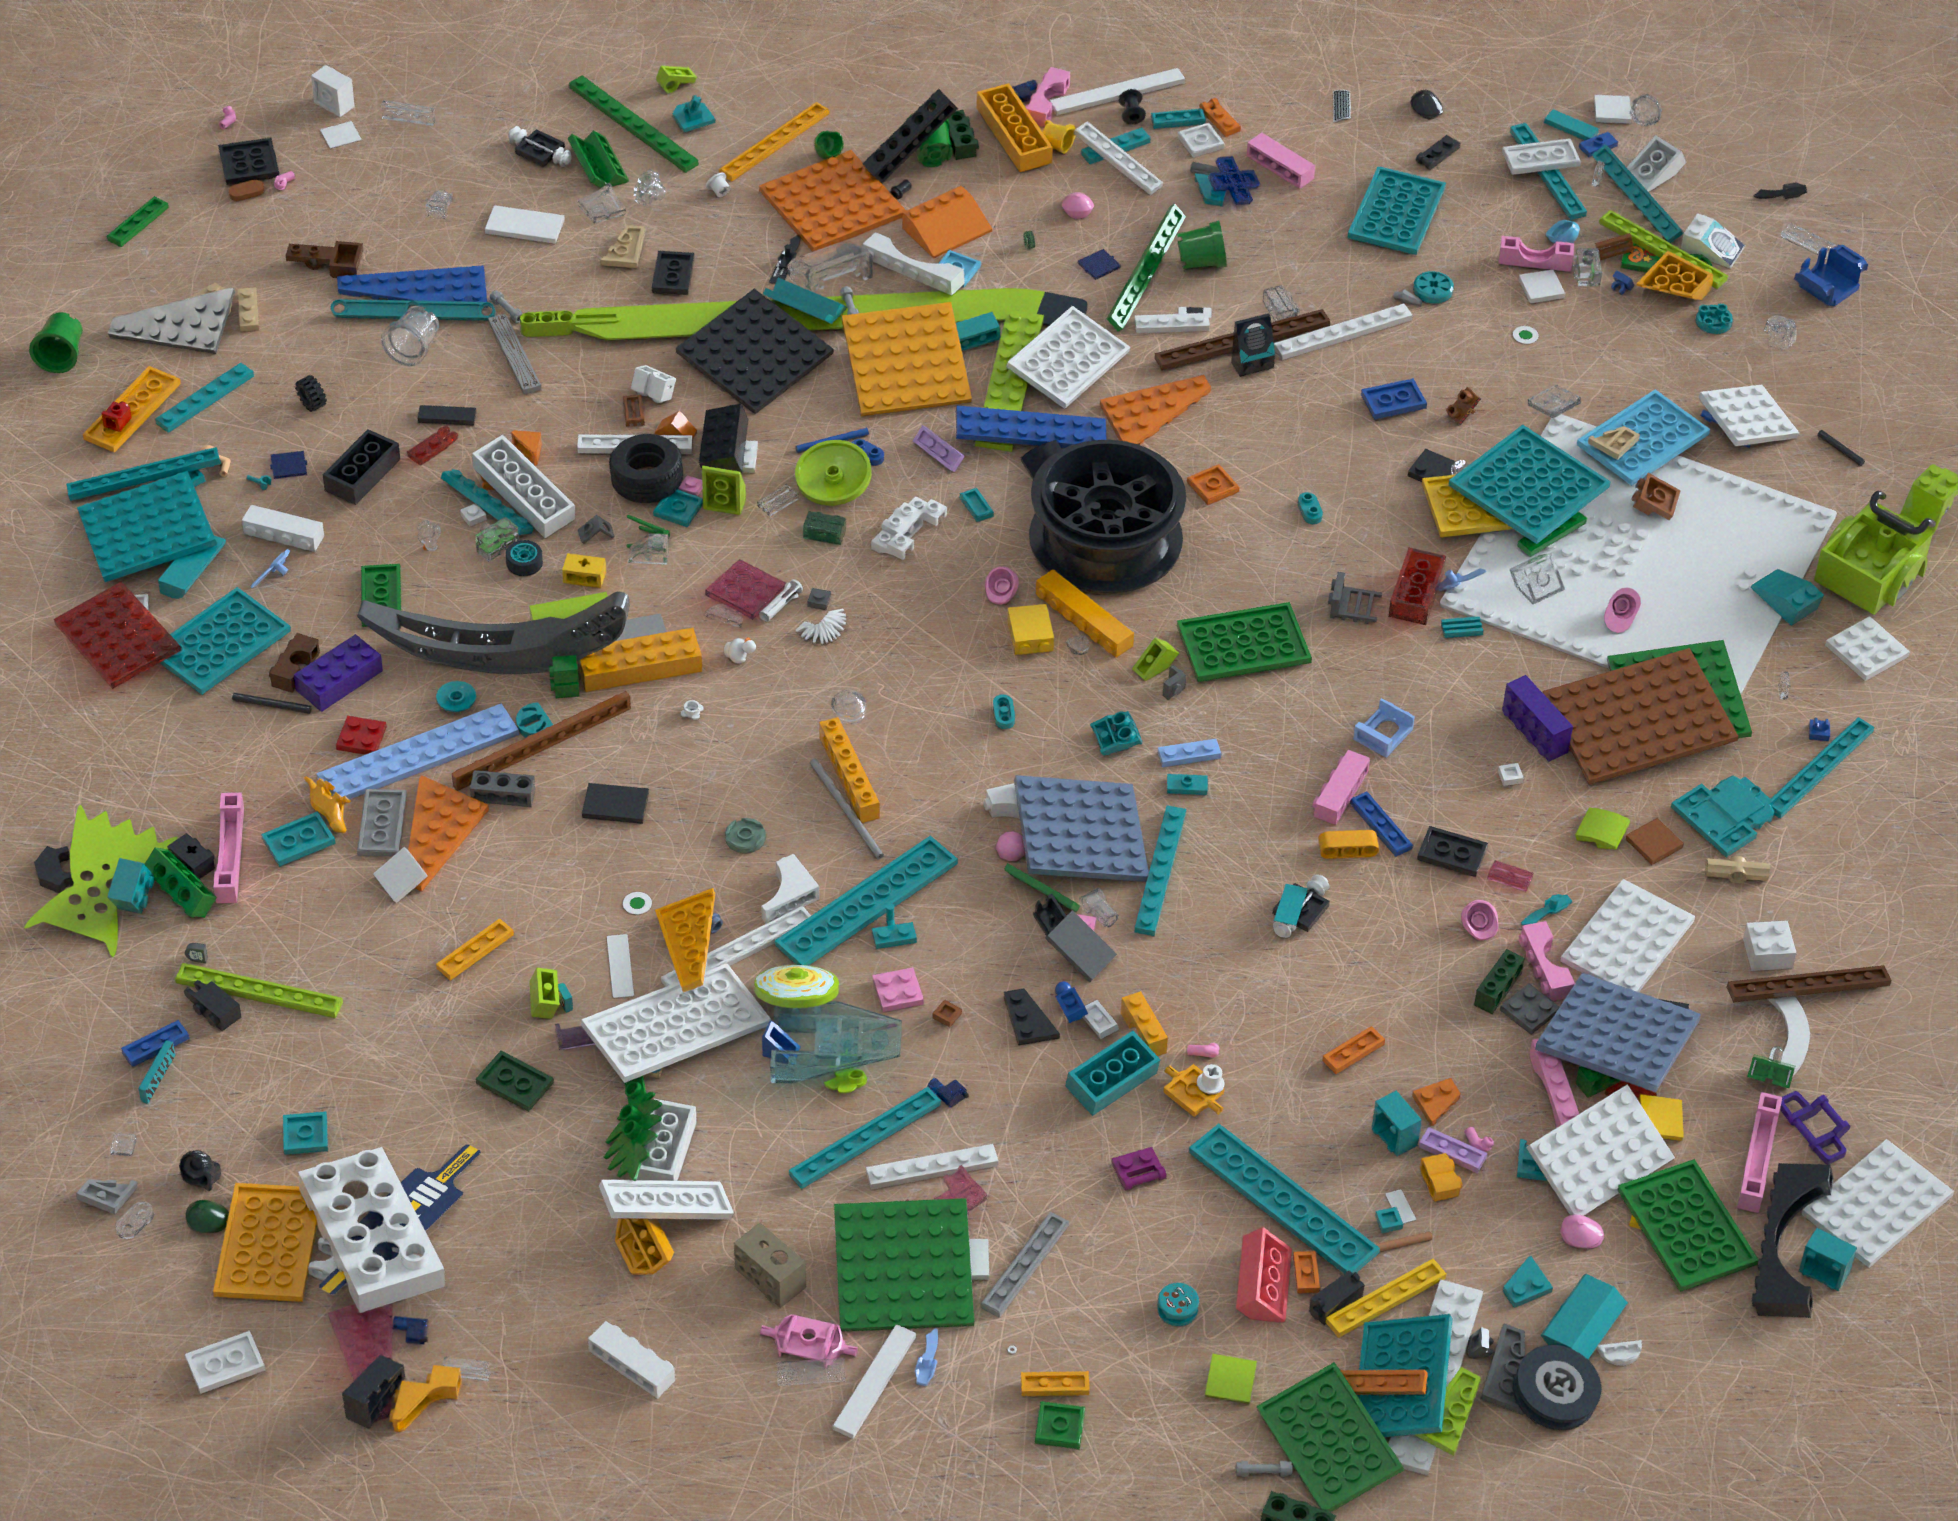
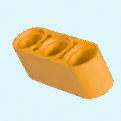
[1318,830,1379,859]

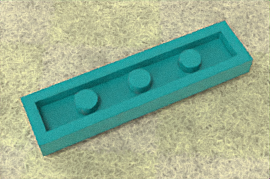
[1081,127,1151,165]

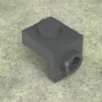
[1163,665,1186,700]

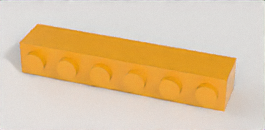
[1035,570,1134,658]

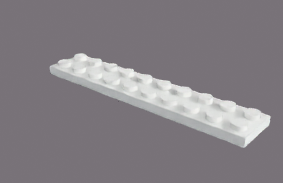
[1389,1279,1483,1476]

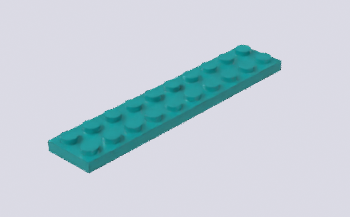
[775,835,958,965]
[1189,1123,1380,1274]

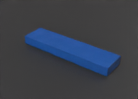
[1350,791,1413,857]

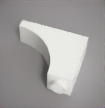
[983,783,1020,819]
[761,854,819,924]

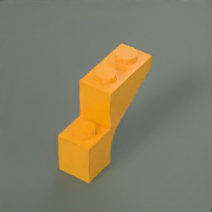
[390,1365,462,1432]

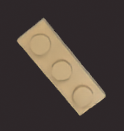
[238,287,259,332]

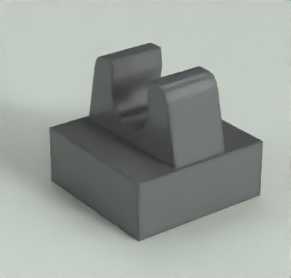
[1468,1327,1494,1359]

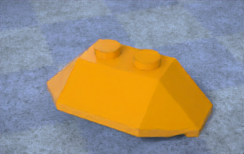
[615,1218,674,1275]

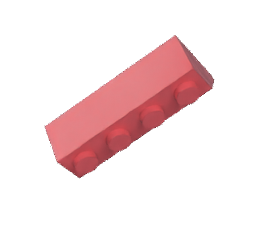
[1236,1227,1292,1323]

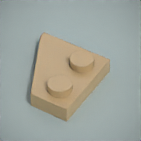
[1588,426,1640,460]

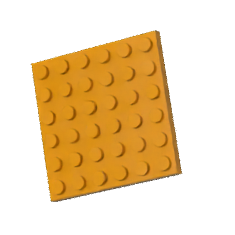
[842,302,972,416]

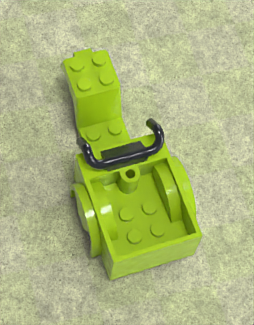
[1814,464,1958,615]

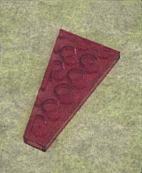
[328,1303,393,1422]

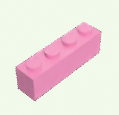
[1247,133,1315,189]
[1312,750,1370,825]

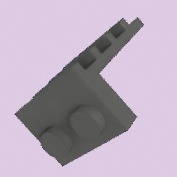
[1328,572,1382,624]

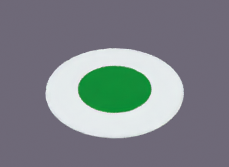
[1513,326,1539,344]
[623,892,652,914]

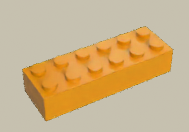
[976,83,1053,172]
[578,628,702,692]

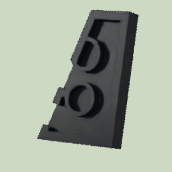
[1004,988,1060,1046]

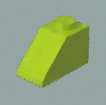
[1132,638,1179,681]

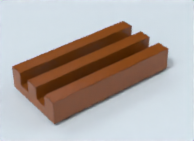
[1595,233,1634,261]
[623,395,645,427]

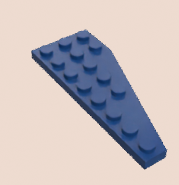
[337,265,488,308]

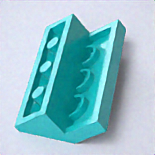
[763,278,847,324]
[1541,1274,1628,1359]

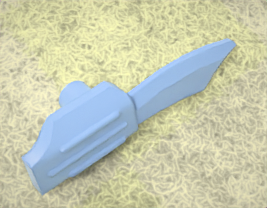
[251,549,290,588]
[1438,568,1487,591]
[915,1328,938,1386]

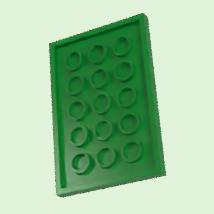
[1177,602,1312,682]
[1617,1159,1758,1292]
[1256,1362,1404,1512]

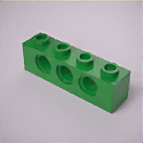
[144,847,217,918]

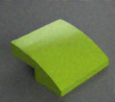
[1575,807,1630,850]
[1205,1354,1257,1404]

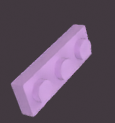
[913,425,965,472]
[1419,1127,1487,1173]

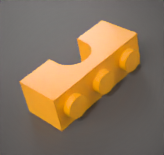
[1121,991,1168,1056]

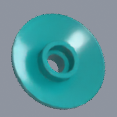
[436,681,476,712]

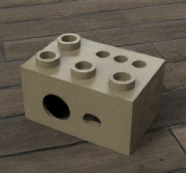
[734,1223,806,1308]

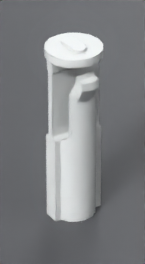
[759,579,803,622]

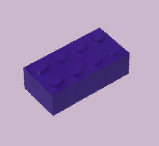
[294,634,383,712]
[1502,675,1573,762]

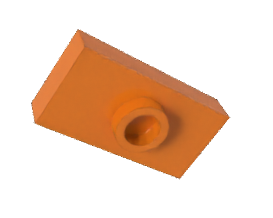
[1293,1251,1320,1293]

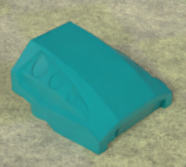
[1090,711,1142,756]

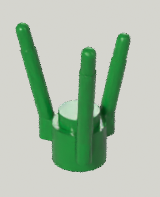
[626,515,670,549]

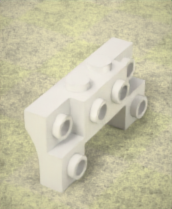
[871,496,947,560]

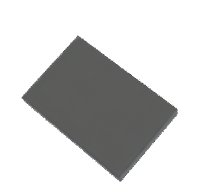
[1045,910,1117,982]

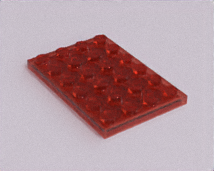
[54,581,181,689]

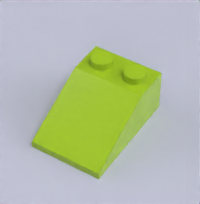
[702,466,746,515]

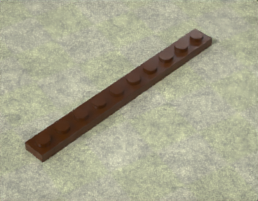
[1154,309,1331,370]

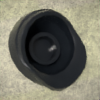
[1411,89,1443,119]

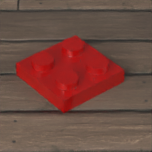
[336,715,387,755]

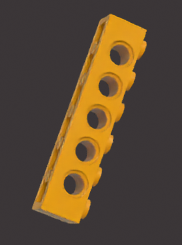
[819,717,880,823]

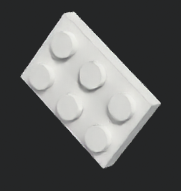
[185,1331,265,1394]

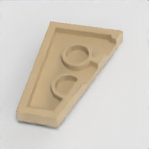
[601,225,645,268]

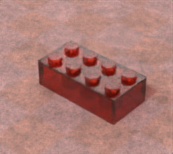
[1388,547,1446,625]

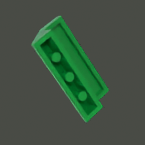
[567,130,629,189]

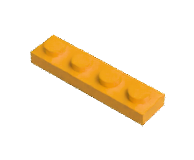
[436,918,514,981]

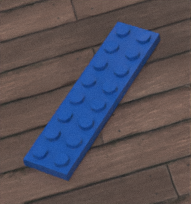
[956,406,1107,448]

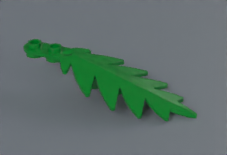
[604,1076,663,1181]

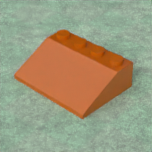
[902,186,992,259]

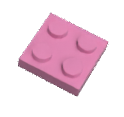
[872,967,924,1012]

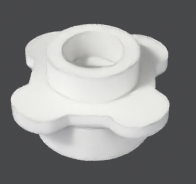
[681,700,703,720]

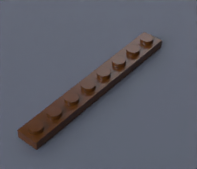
[1726,965,1892,1003]

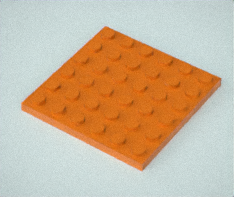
[759,150,906,253]

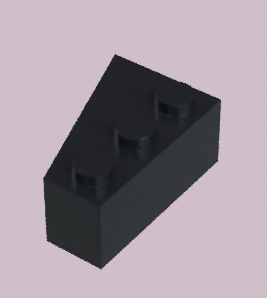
[342,1355,405,1429]

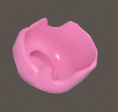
[995,831,1025,861]

